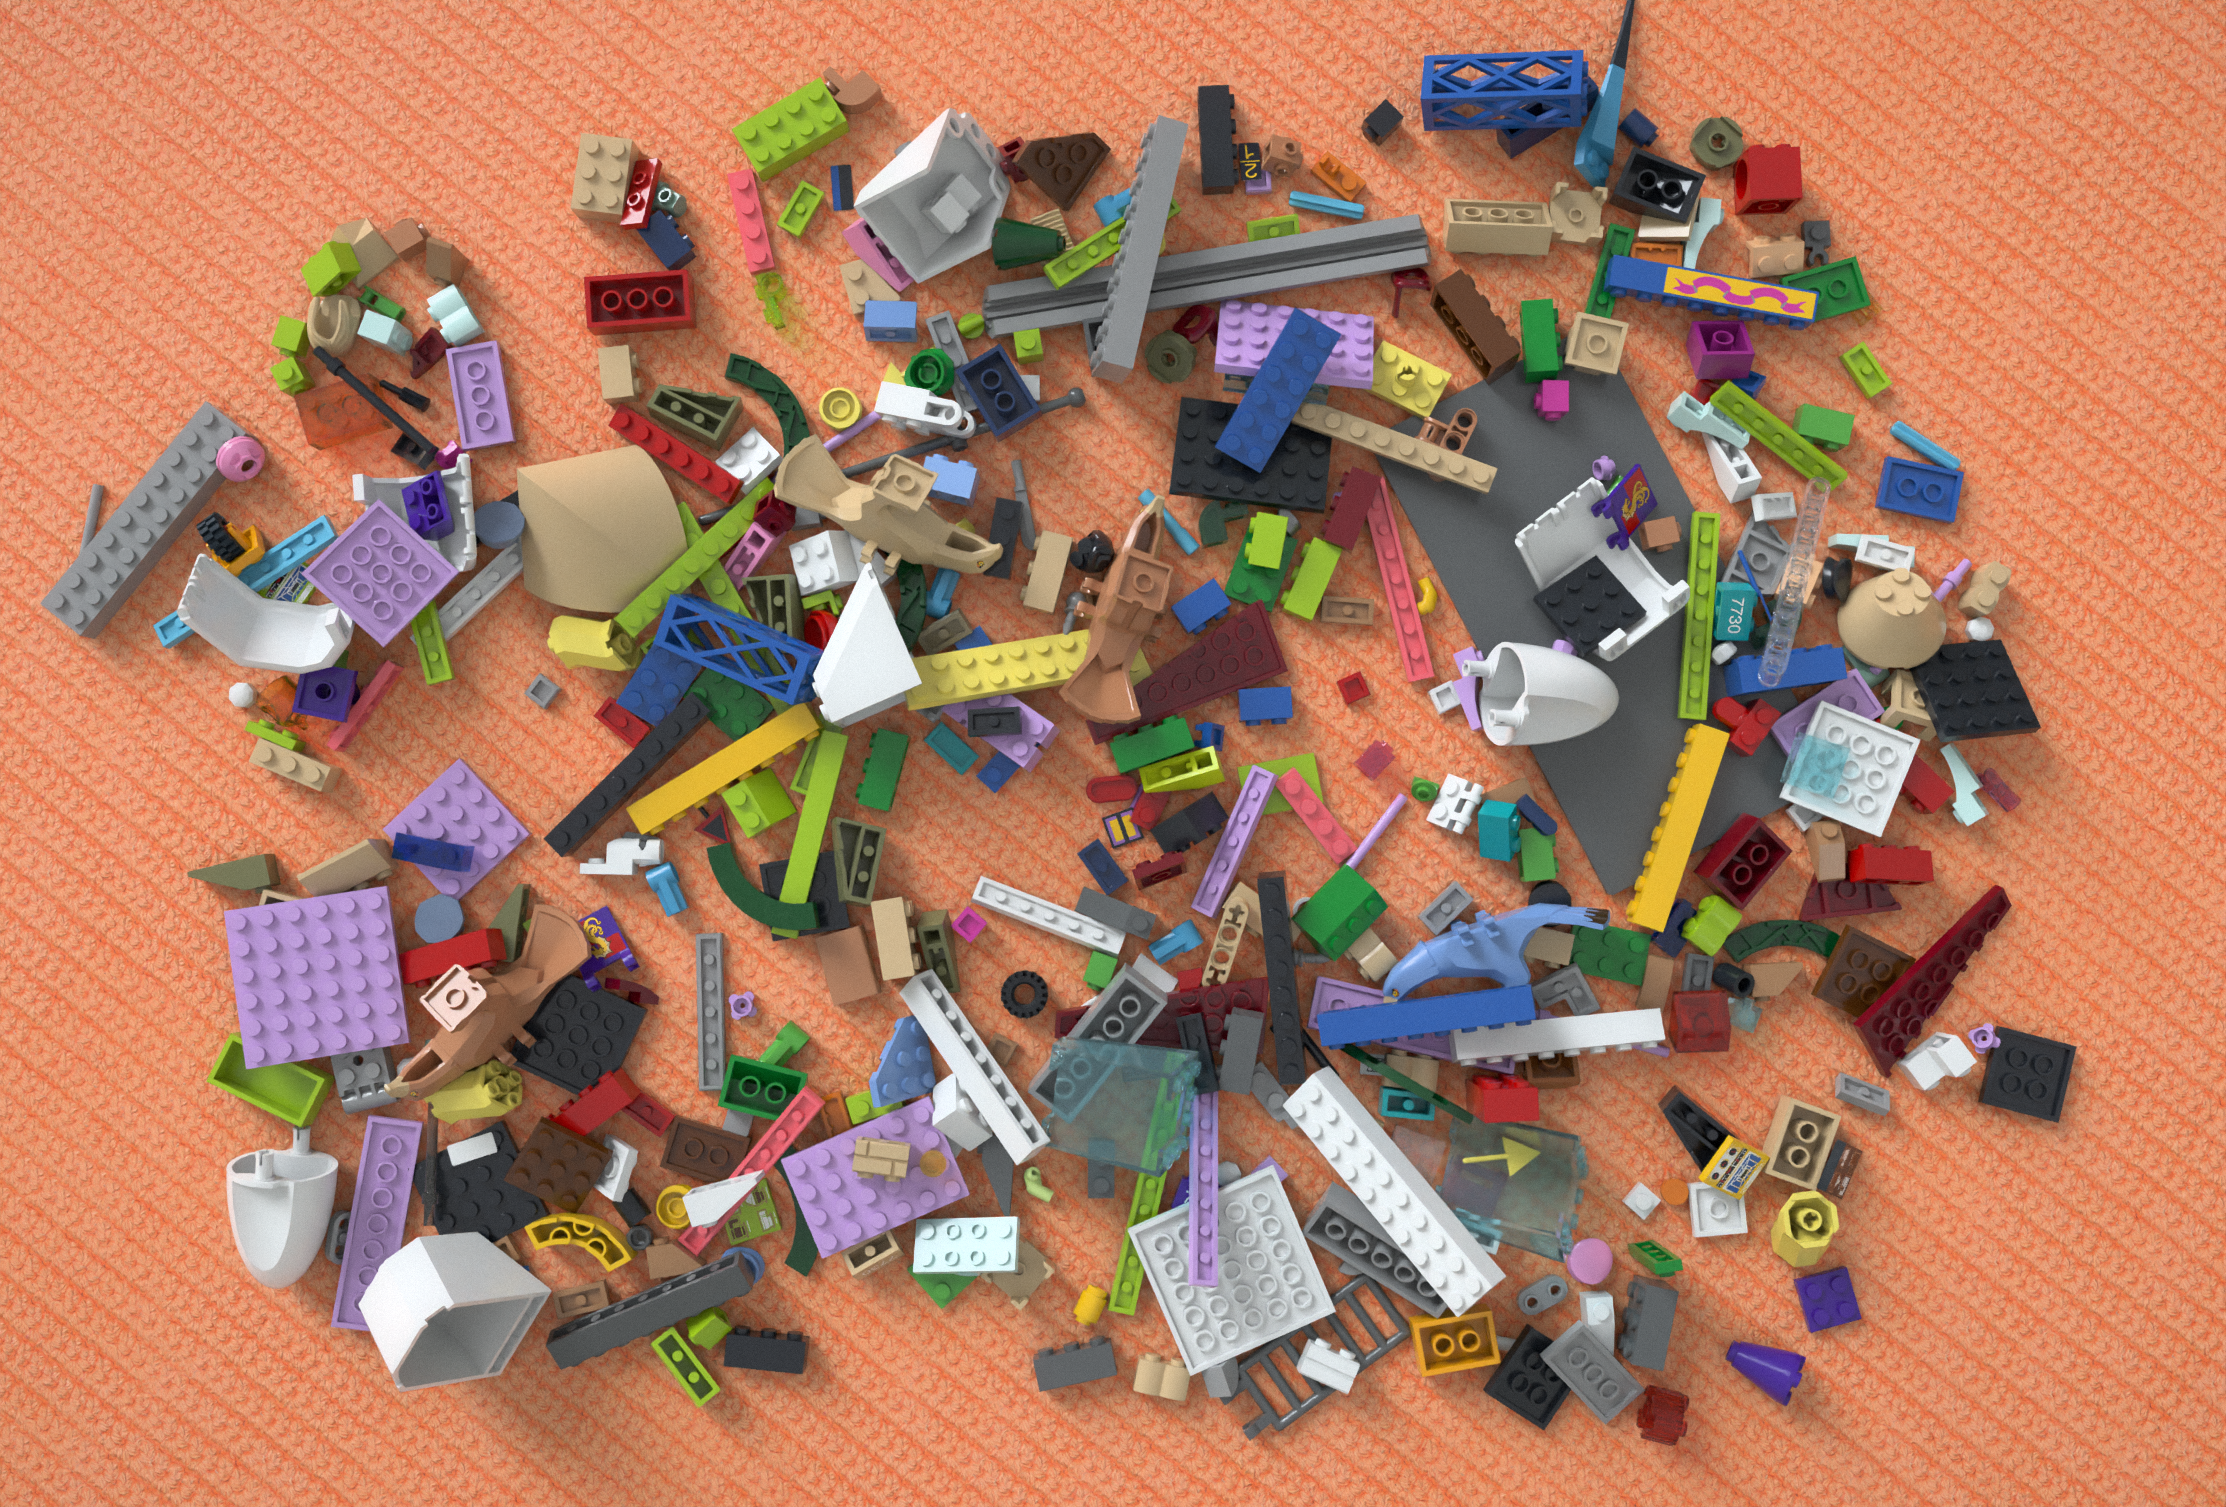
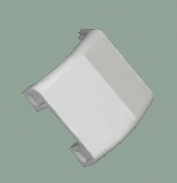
[352,453,477,573]
[1515,477,1690,661]
[177,554,355,674]

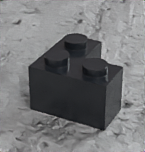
[1150,791,1229,853]

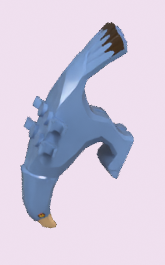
[1383,903,1611,1028]

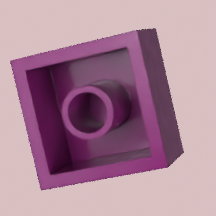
[1685,320,1755,379]

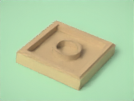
[1638,191,1700,241]

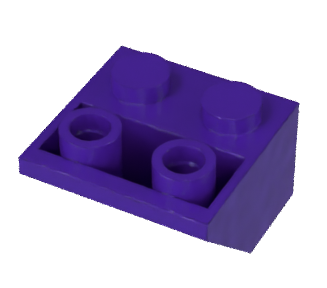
[401,470,454,541]

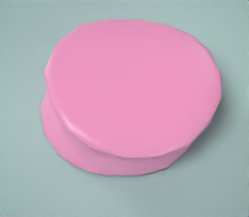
[1567,1238,1613,1285]

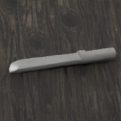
[1011,460,1036,551]

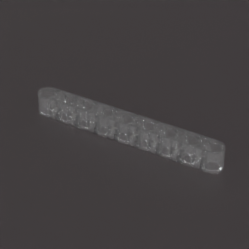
[1758,477,1831,687]

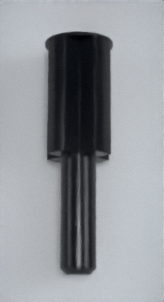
[379,380,431,412]

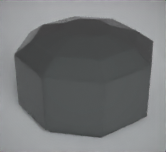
[626,1224,654,1251]

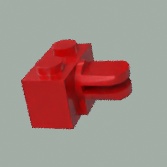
[1712,697,1782,757]

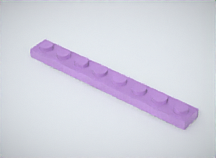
[1189,1086,1218,1288]

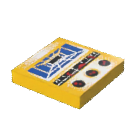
[1698,1135,1770,1200]

